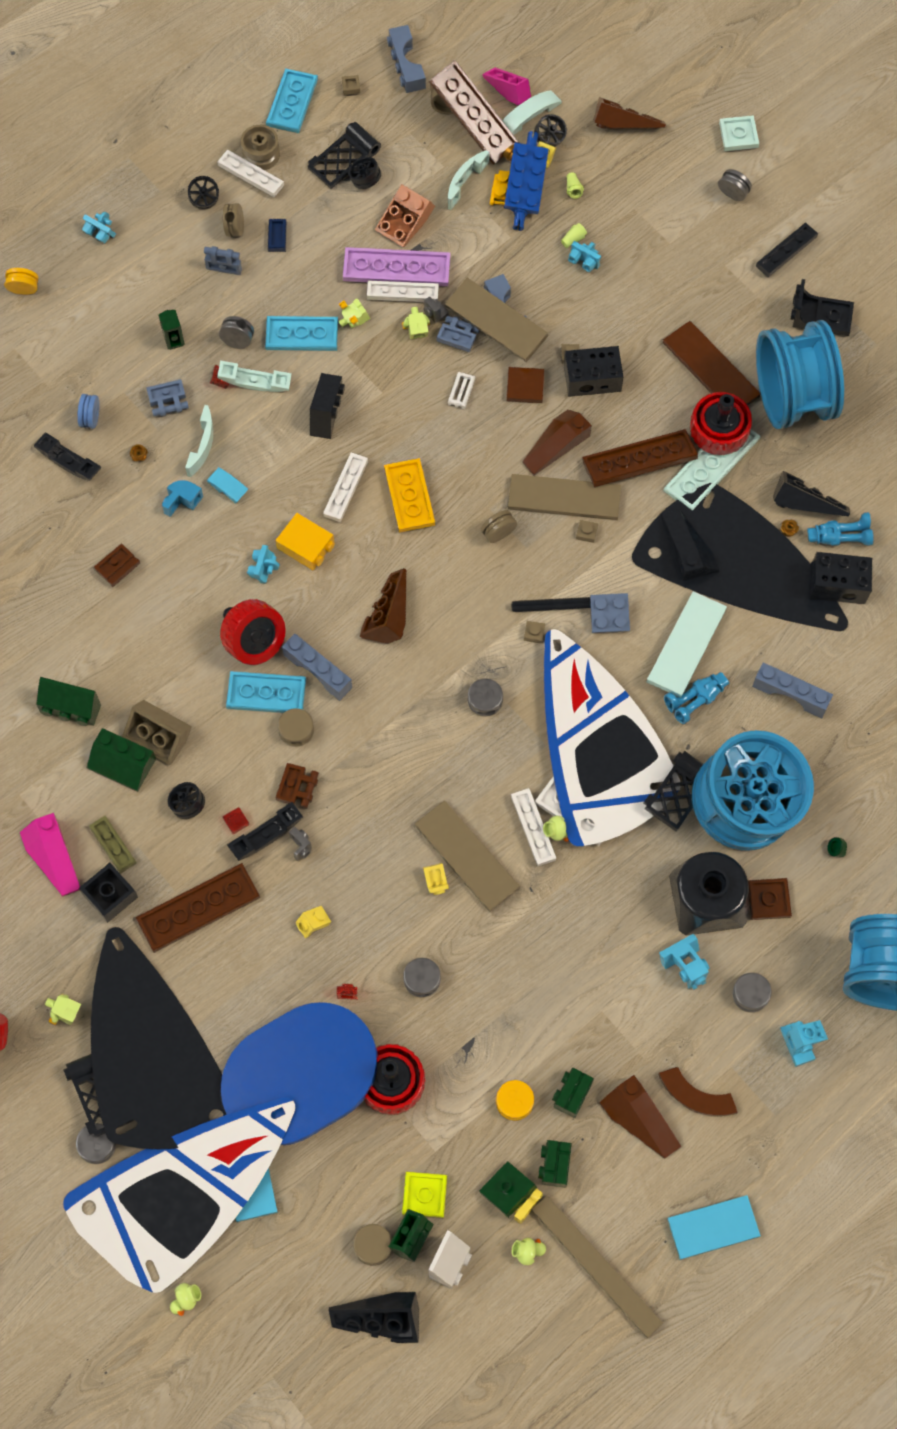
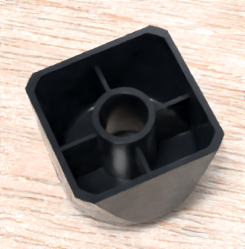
[669,852,749,936]

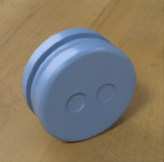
[77,394,100,429]

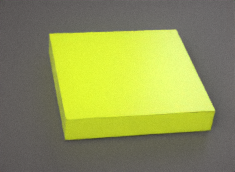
[402,1172,447,1218]

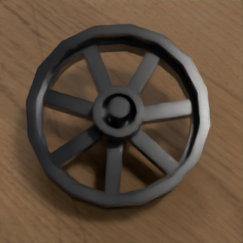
[534,114,567,147]
[348,157,381,189]
[188,176,219,210]
[167,782,205,819]

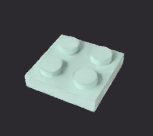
[719,115,759,151]

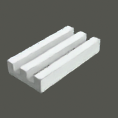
[448,372,475,410]

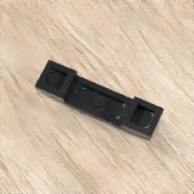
[34,432,101,481]
[227,802,303,861]

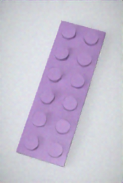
[343,247,450,286]

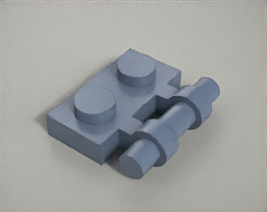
[204,246,242,275]
[436,315,480,353]
[146,379,189,417]

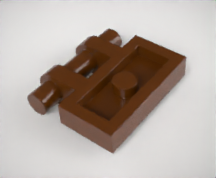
[275,763,319,809]

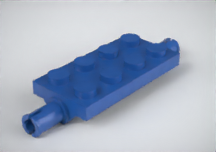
[504,131,549,231]

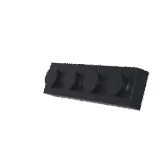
[756,222,818,278]

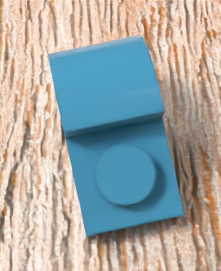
[162,480,203,517]

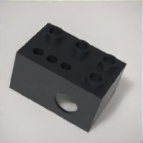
[563,346,624,397]
[809,552,873,604]

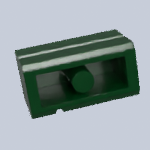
[158,310,185,350]
[552,1068,594,1118]
[538,1140,572,1188]
[388,1209,434,1262]

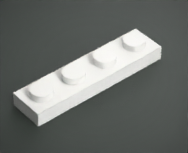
[217,150,284,197]
[367,281,439,302]
[323,452,368,523]
[511,788,556,867]

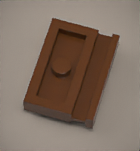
[94,543,141,587]

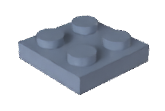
[590,593,630,633]

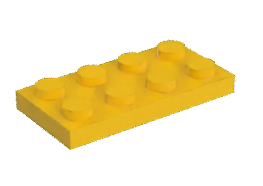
[384,458,435,533]

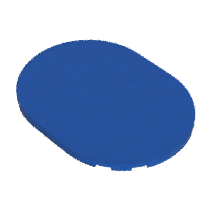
[221,1002,378,1146]

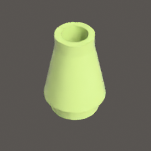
[566,172,584,199]
[561,223,587,248]

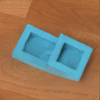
[207,467,248,504]

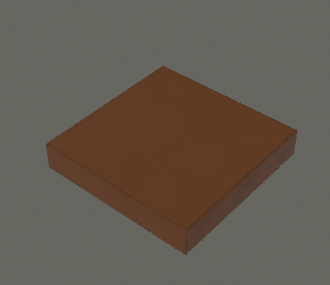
[507,367,544,403]
[748,878,792,920]

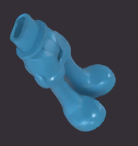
[807,512,873,546]
[664,672,729,724]

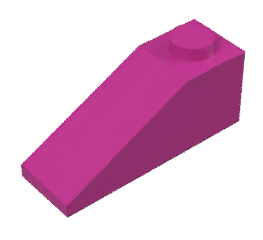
[483,67,531,105]

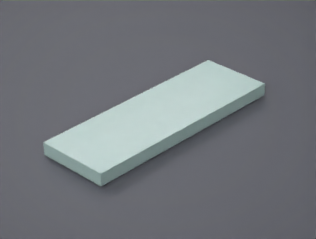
[663,429,760,511]
[646,591,727,698]

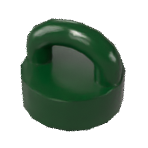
[827,837,847,857]

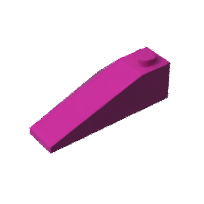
[20,813,80,897]

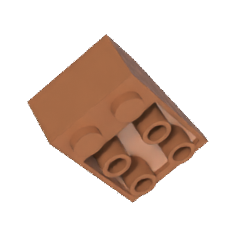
[375,184,435,248]

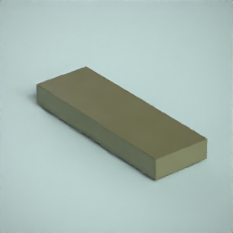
[89,816,137,874]

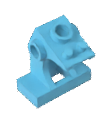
[659,934,710,990]
[780,1020,828,1067]

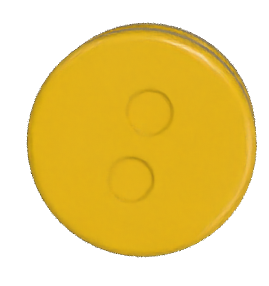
[4,268,39,295]
[496,1080,534,1121]

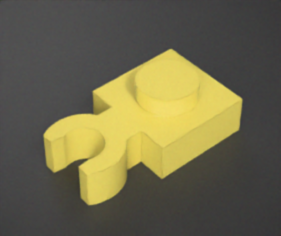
[514,1188,543,1224]

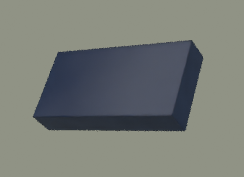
[268,219,287,252]

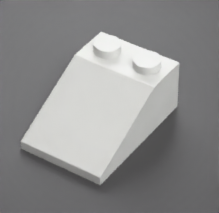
[428,1230,472,1289]

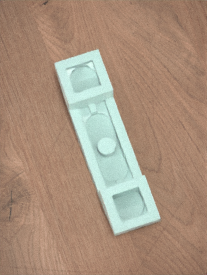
[502,90,562,135]
[448,150,489,210]
[217,360,292,392]
[185,405,213,477]

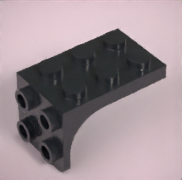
[790,279,854,336]

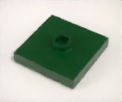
[479,1161,537,1218]

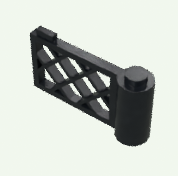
[308,122,381,189]
[643,751,703,832]
[63,1054,134,1138]

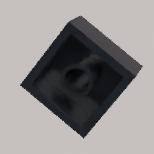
[79,862,138,923]

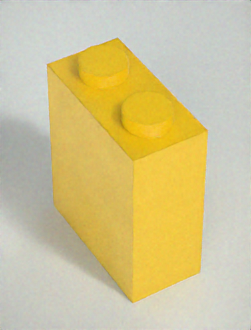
[275,513,335,570]

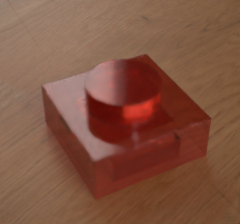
[210,365,229,389]
[222,807,249,835]
[337,984,358,1000]

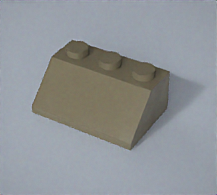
[122,700,192,766]

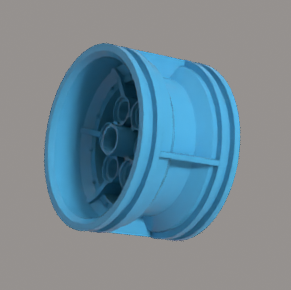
[756,320,844,429]
[692,730,814,851]
[843,914,897,1011]

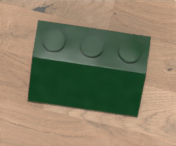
[36,677,101,726]
[86,728,156,792]

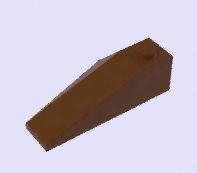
[593,97,666,129]
[523,409,592,475]
[360,568,407,644]
[599,1075,682,1159]

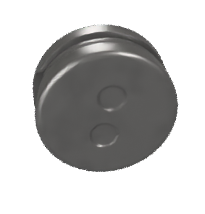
[718,169,752,201]
[219,316,254,349]
[468,678,503,716]
[403,958,441,997]
[732,973,772,1013]
[76,1123,116,1164]

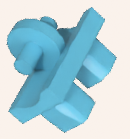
[82,212,116,244]
[568,241,601,272]
[247,545,280,584]

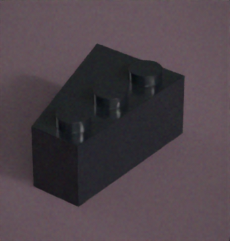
[310,373,345,439]

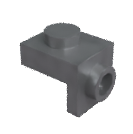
[424,296,449,323]
[289,827,312,861]

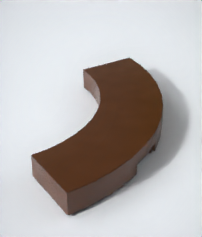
[658,1067,738,1117]

